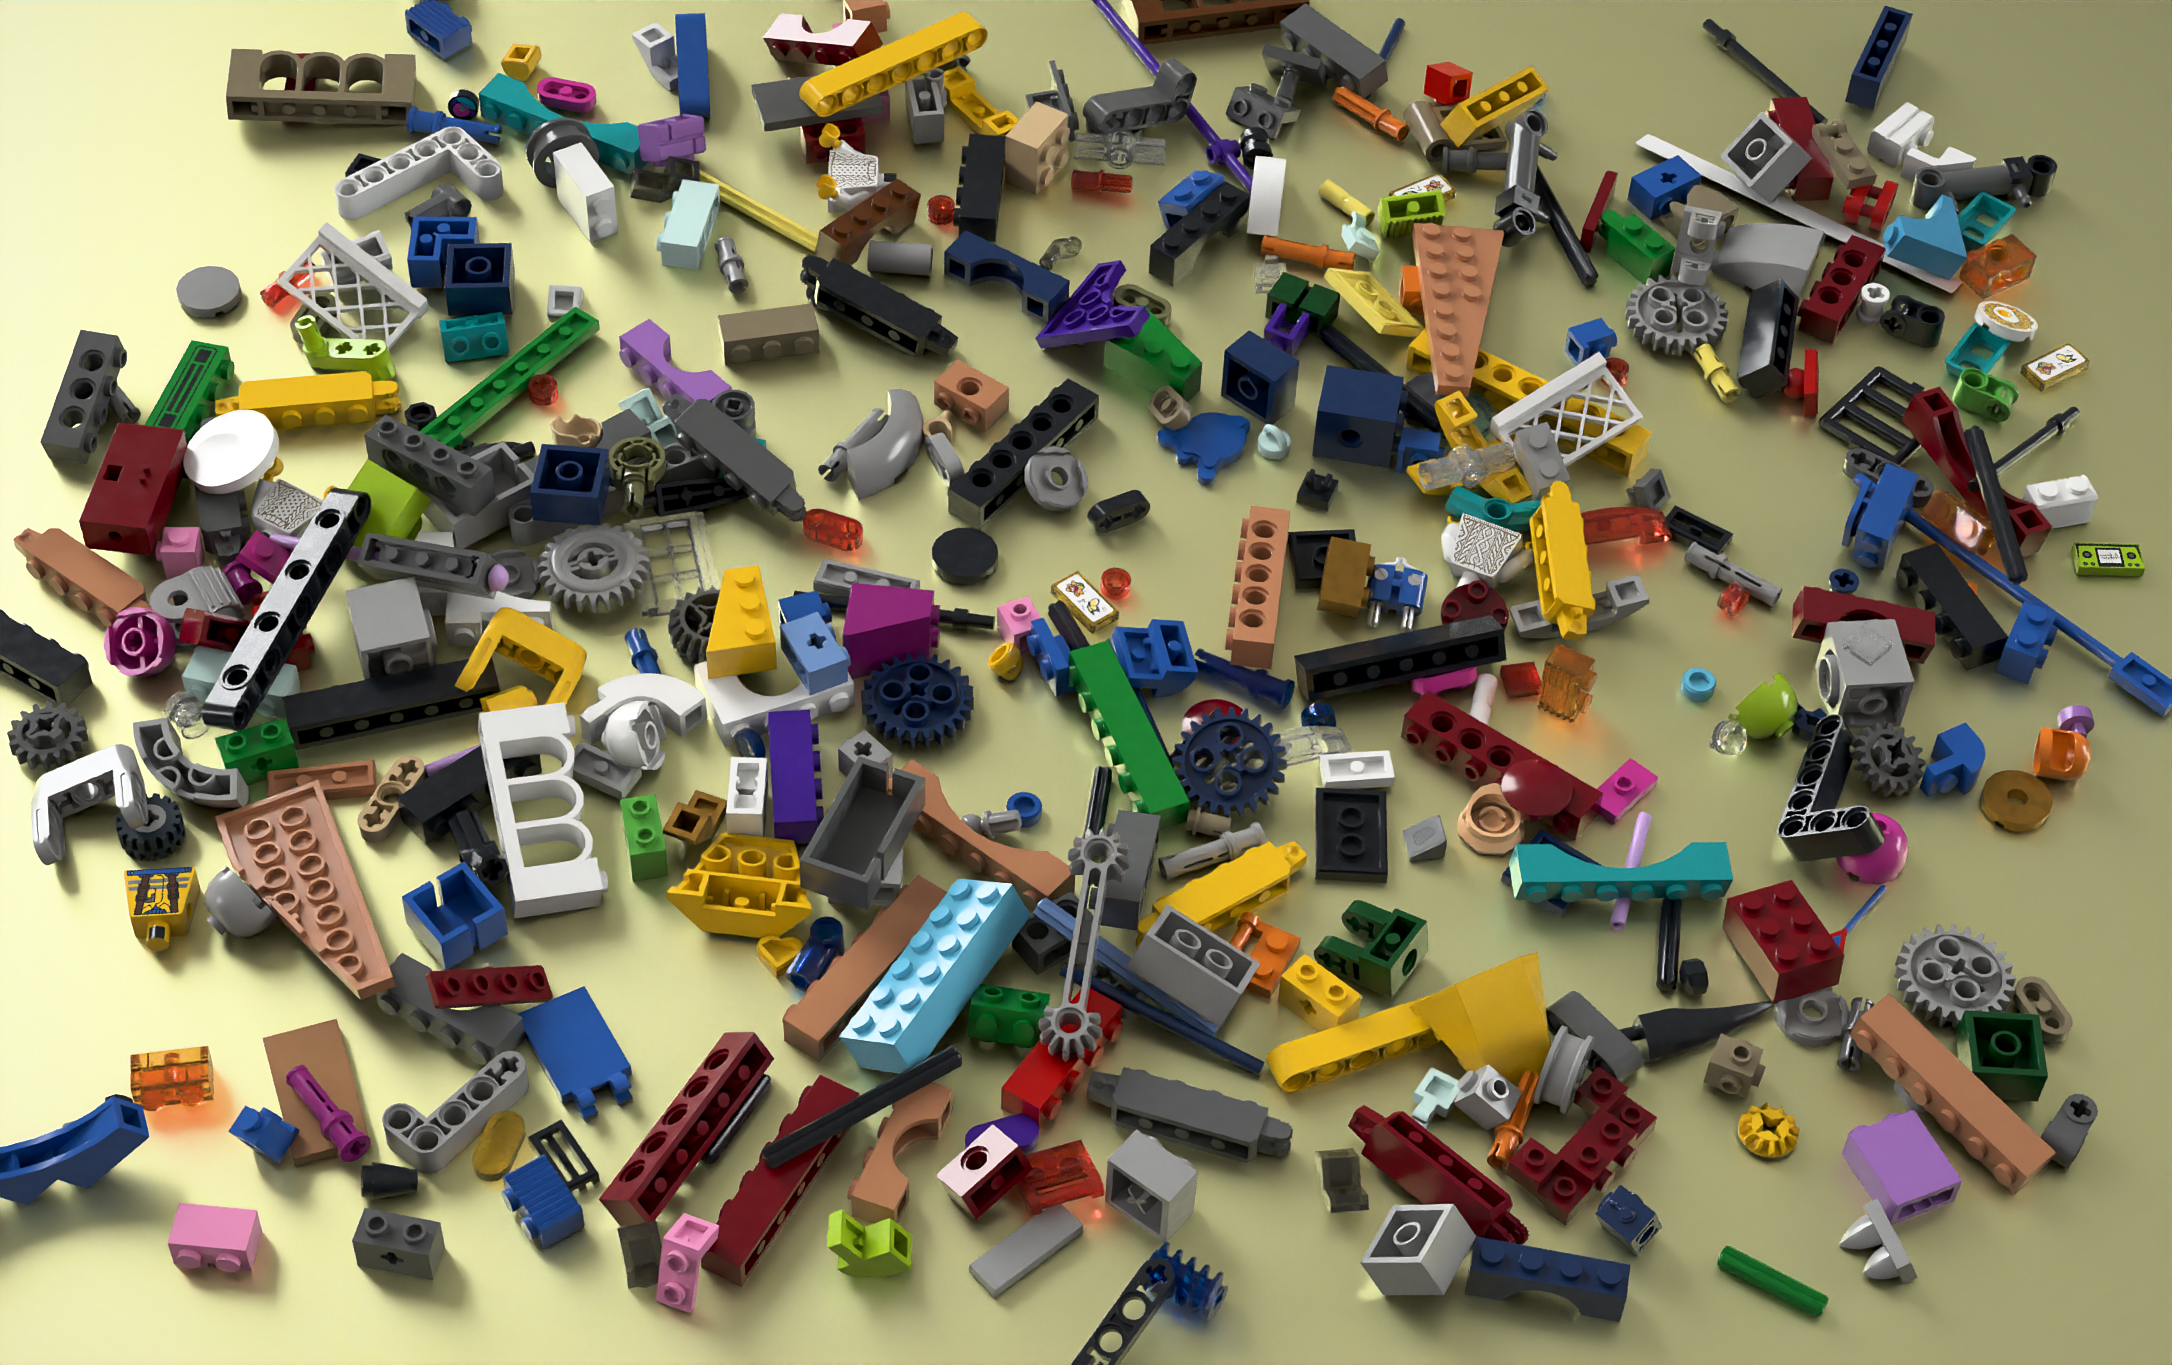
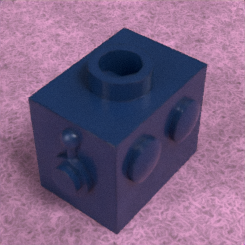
[1595,1184,1662,1256]

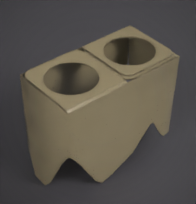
[1659,185,1739,248]

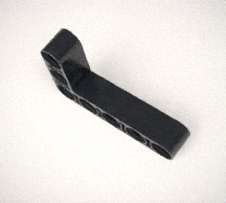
[1777,714,1885,862]

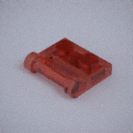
[1016,1140,1105,1217]

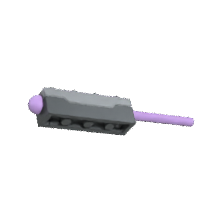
[269,532,509,600]

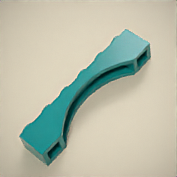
[478,73,649,176]
[1509,842,1733,903]

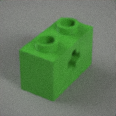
[620,794,668,882]

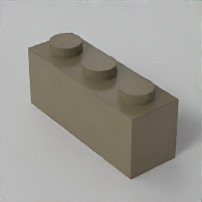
[718,303,820,365]

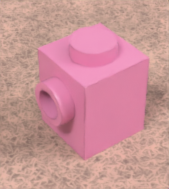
[156,527,205,580]
[997,597,1041,655]

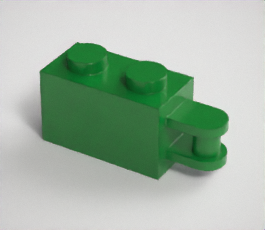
[1598,210,1675,285]

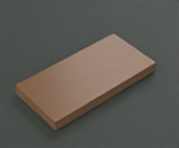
[262,1019,371,1166]

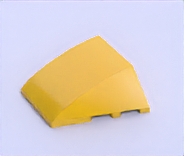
[666,832,812,938]
[1409,952,1551,1085]

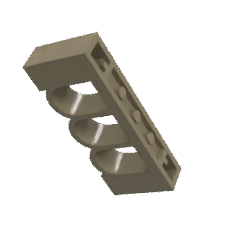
[226,48,416,125]

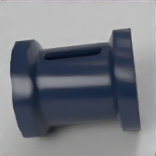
[1827,569,1859,594]

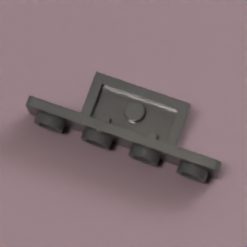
[1025,60,1079,142]

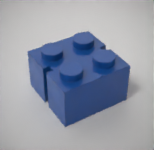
[402,861,508,970]

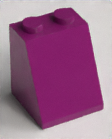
[842,583,940,680]

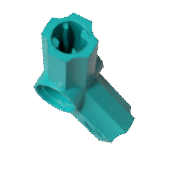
[1445,485,1541,532]

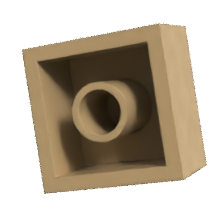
[1005,101,1070,195]

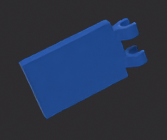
[517,986,633,1120]

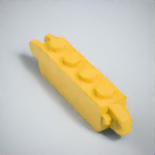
[215,371,402,430]
[1529,480,1596,642]
[1136,841,1307,948]

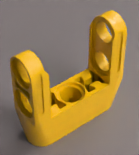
[455,607,587,706]

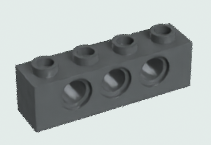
[40,329,127,465]
[364,415,496,516]

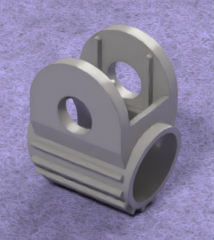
[150,566,246,650]

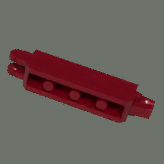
[1348,1105,1530,1245]

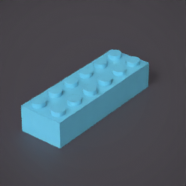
[839,879,1031,1074]

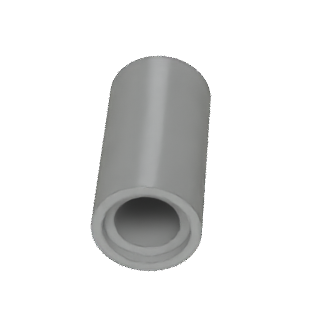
[867,240,933,276]

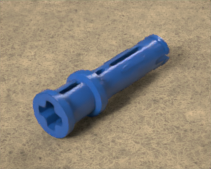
[406,106,502,145]

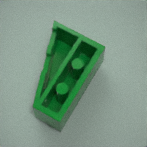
[1104,304,1202,402]

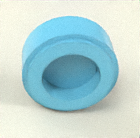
[1680,668,1716,702]

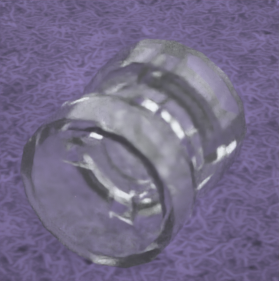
[164,690,211,739]

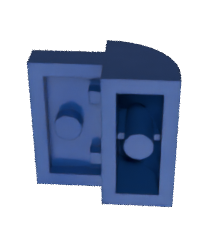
[1112,619,1199,698]

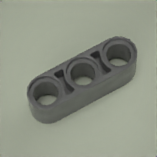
[1546,991,1643,1082]

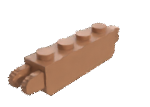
[13,528,152,627]

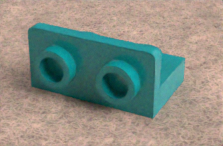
[439,312,509,362]

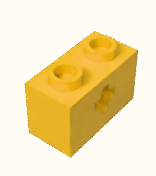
[1278,954,1362,1032]

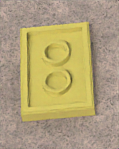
[1323,268,1424,337]

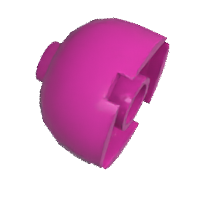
[104,607,177,677]
[1836,813,1909,885]

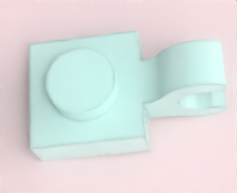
[1341,211,1380,261]
[1412,1067,1460,1129]

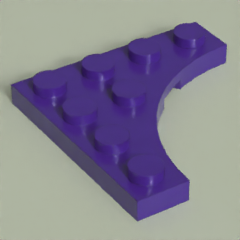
[1035,260,1150,349]

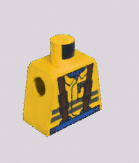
[124,866,201,951]

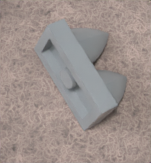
[1839,1198,1918,1284]

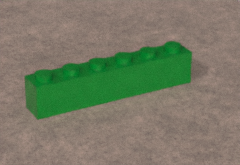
[1068,640,1190,830]

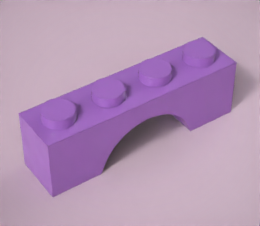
[619,319,732,404]

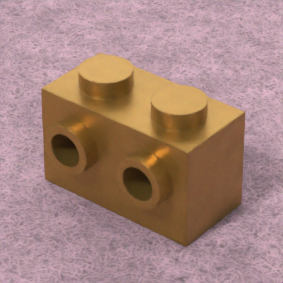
[1316,537,1375,618]

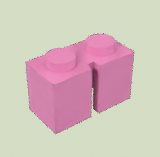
[168,1203,262,1272]

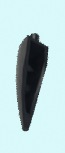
[643,477,749,517]
[1619,1001,1772,1063]

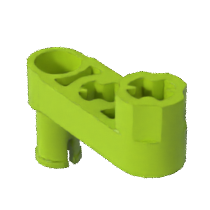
[295,315,396,381]

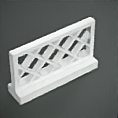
[277,222,428,350]
[1489,352,1643,467]

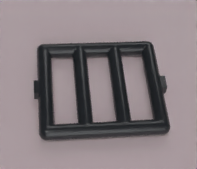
[1819,366,1925,466]

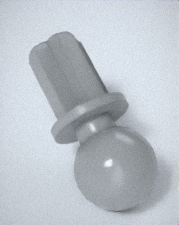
[960,810,1022,839]

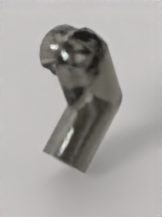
[1039,236,1082,270]

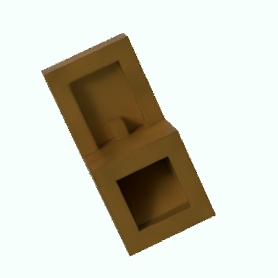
[663,790,727,845]

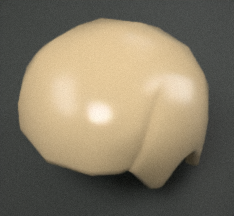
[550,414,603,448]

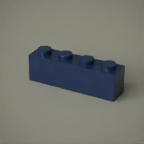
[1845,6,1913,110]

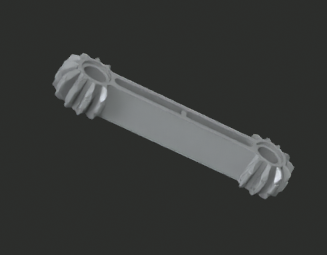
[1038,827,1130,1062]

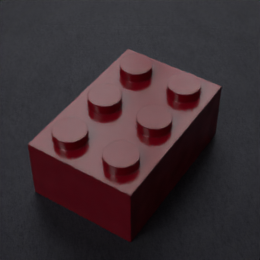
[1722,880,1844,1004]

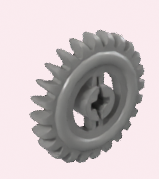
[537,523,650,613]

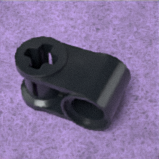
[1880,295,1945,348]

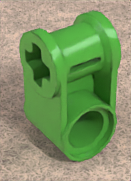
[1952,368,2019,422]

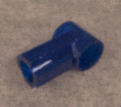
[786,916,845,992]

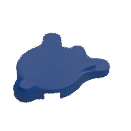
[1157,412,1250,485]

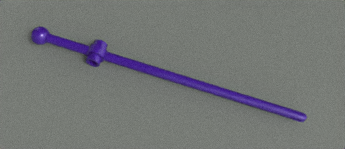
[1092,0,1253,199]

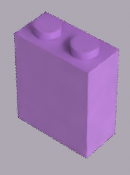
[1842,1109,1962,1225]

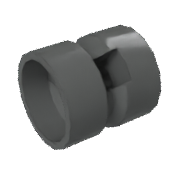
[713,390,756,438]

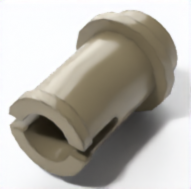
[1186,807,1232,837]

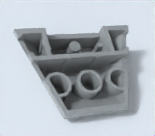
[1712,223,1826,302]

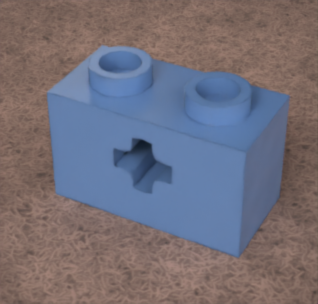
[780,612,851,695]

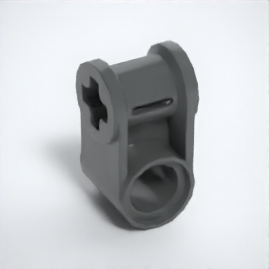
[2041,1094,2098,1169]

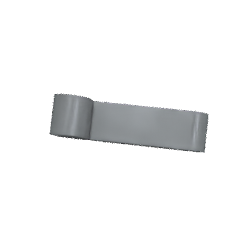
[382,1051,529,1174]

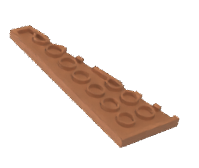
[1412,223,1504,397]

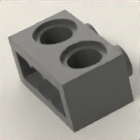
[1012,891,1093,975]

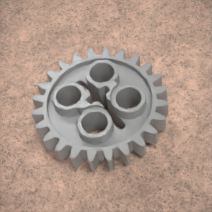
[1625,274,1728,356]
[1894,924,2016,1030]

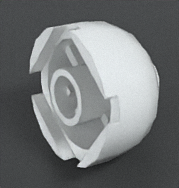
[602,700,666,771]

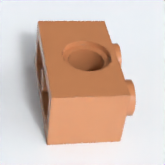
[934,360,1009,432]

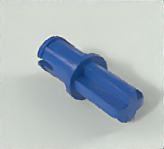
[624,628,661,674]

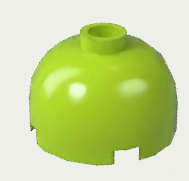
[1728,673,1798,739]

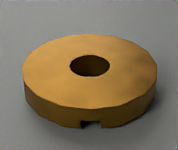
[1980,770,2053,832]

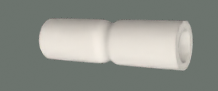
[1469,674,1498,725]

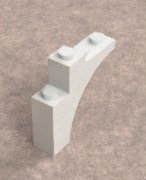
[417,532,553,646]

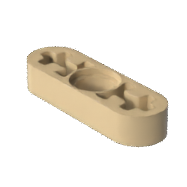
[357,755,426,843]

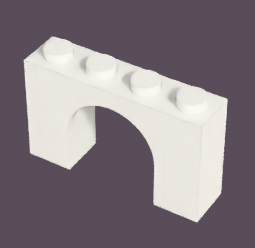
[694,661,855,747]

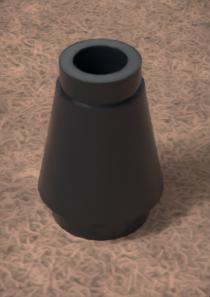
[361,1162,418,1201]

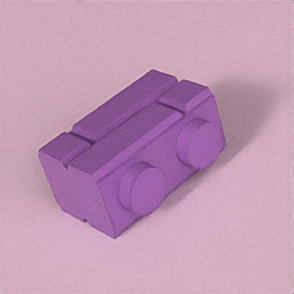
[637,114,706,167]

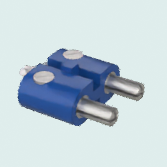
[1366,557,1428,632]

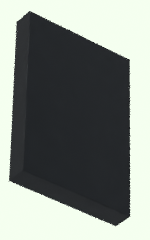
[1315,788,1388,883]

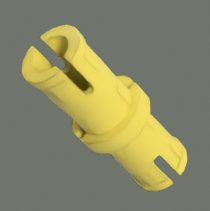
[1693,344,1741,403]

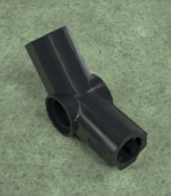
[448,809,509,887]

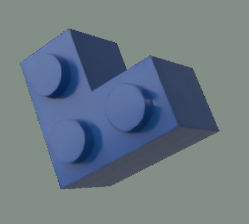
[407,216,480,288]

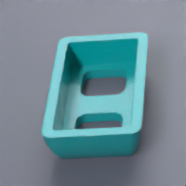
[1957,192,2016,252]
[1945,323,2012,379]

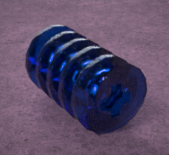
[1148,1241,1228,1321]

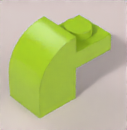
[827,1209,912,1278]

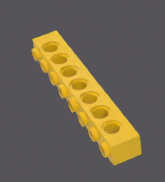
[1406,327,1652,477]

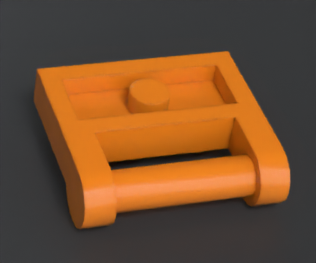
[1229,912,1301,999]

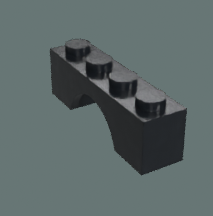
[1149,181,1251,287]

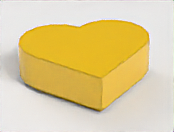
[757,935,805,979]

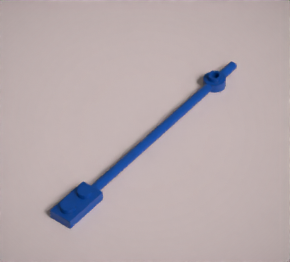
[1853,473,2172,717]

